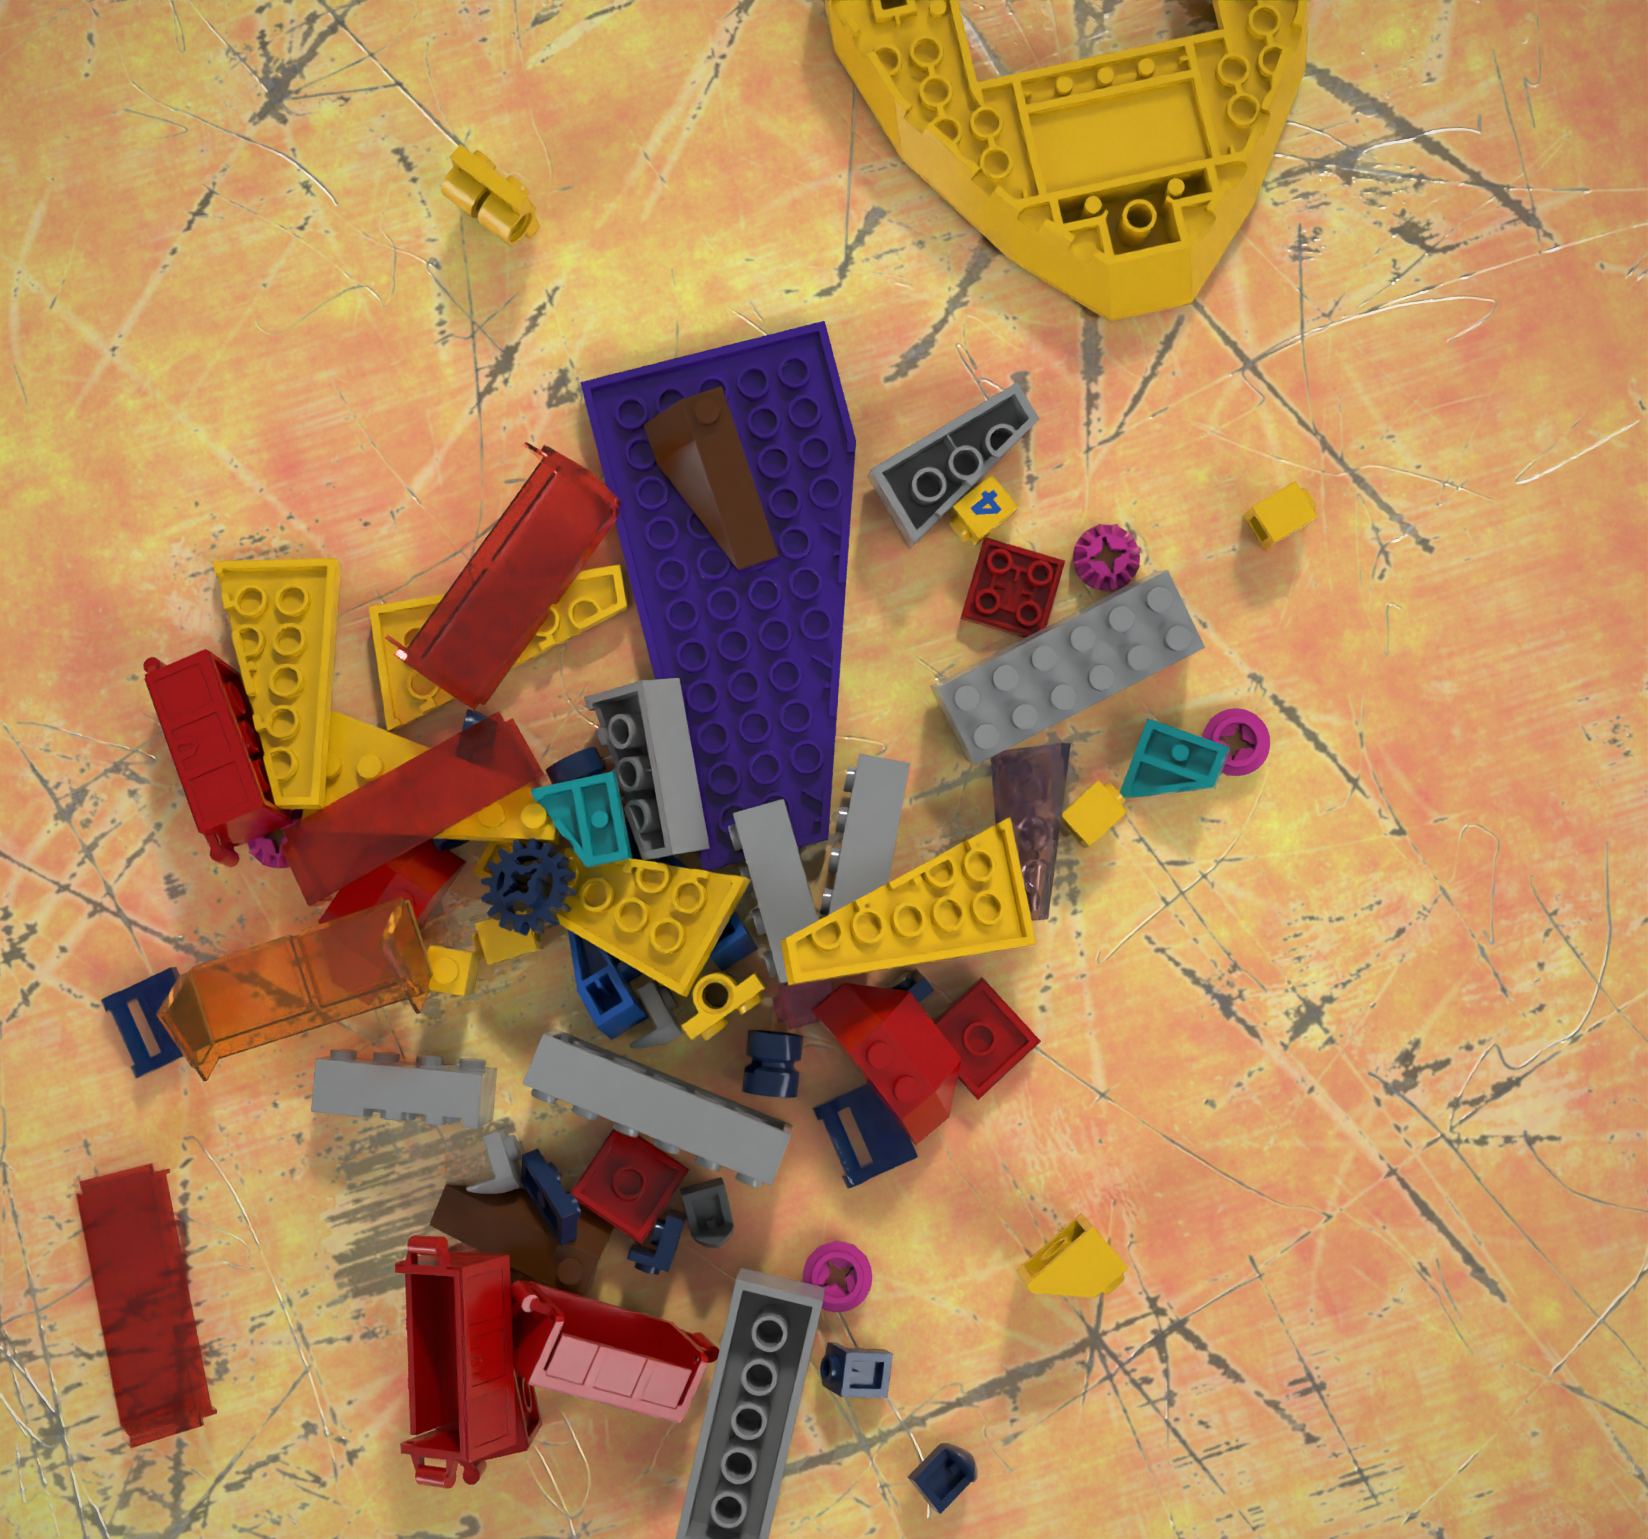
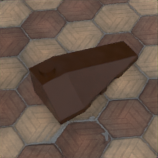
[644,386,779,571]
[429,1183,614,1297]

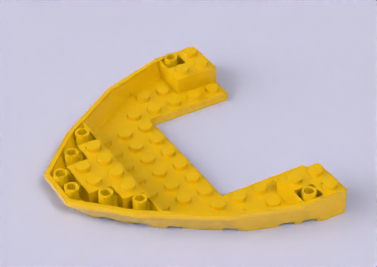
[823,0,1312,322]

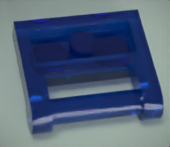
[101,967,211,1079]
[812,1083,918,1188]

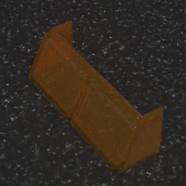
[157,898,433,1081]

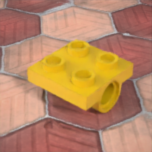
[441,144,540,246]
[681,971,767,1041]

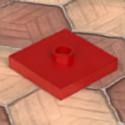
[933,977,1041,1100]
[570,1129,690,1245]

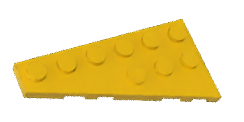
[212,558,341,809]
[368,564,628,733]
[300,710,560,844]
[780,817,1037,986]
[472,841,751,997]

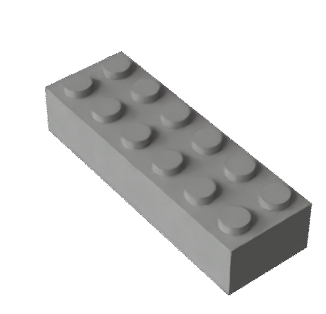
[930,570,1205,765]
[523,1029,793,1188]
[676,1267,825,1539]

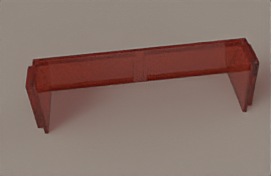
[385,442,622,710]
[281,711,548,907]
[73,1163,217,1448]

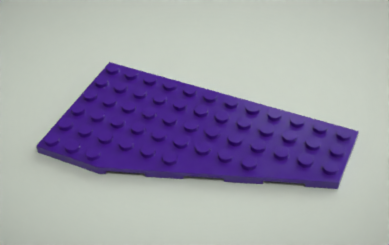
[580,321,856,871]

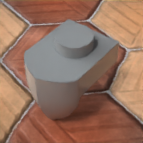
[629,980,683,1048]
[466,1127,522,1194]

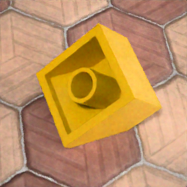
[1017,1213,1129,1298]

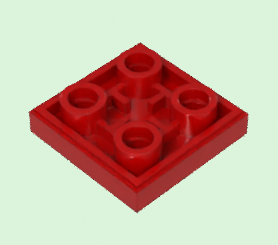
[960,537,1065,638]

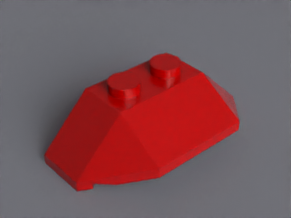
[318,838,467,1005]
[811,982,962,1145]

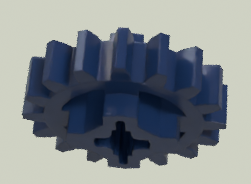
[481,838,577,936]

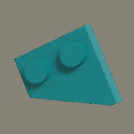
[1120,718,1231,799]
[531,772,632,868]

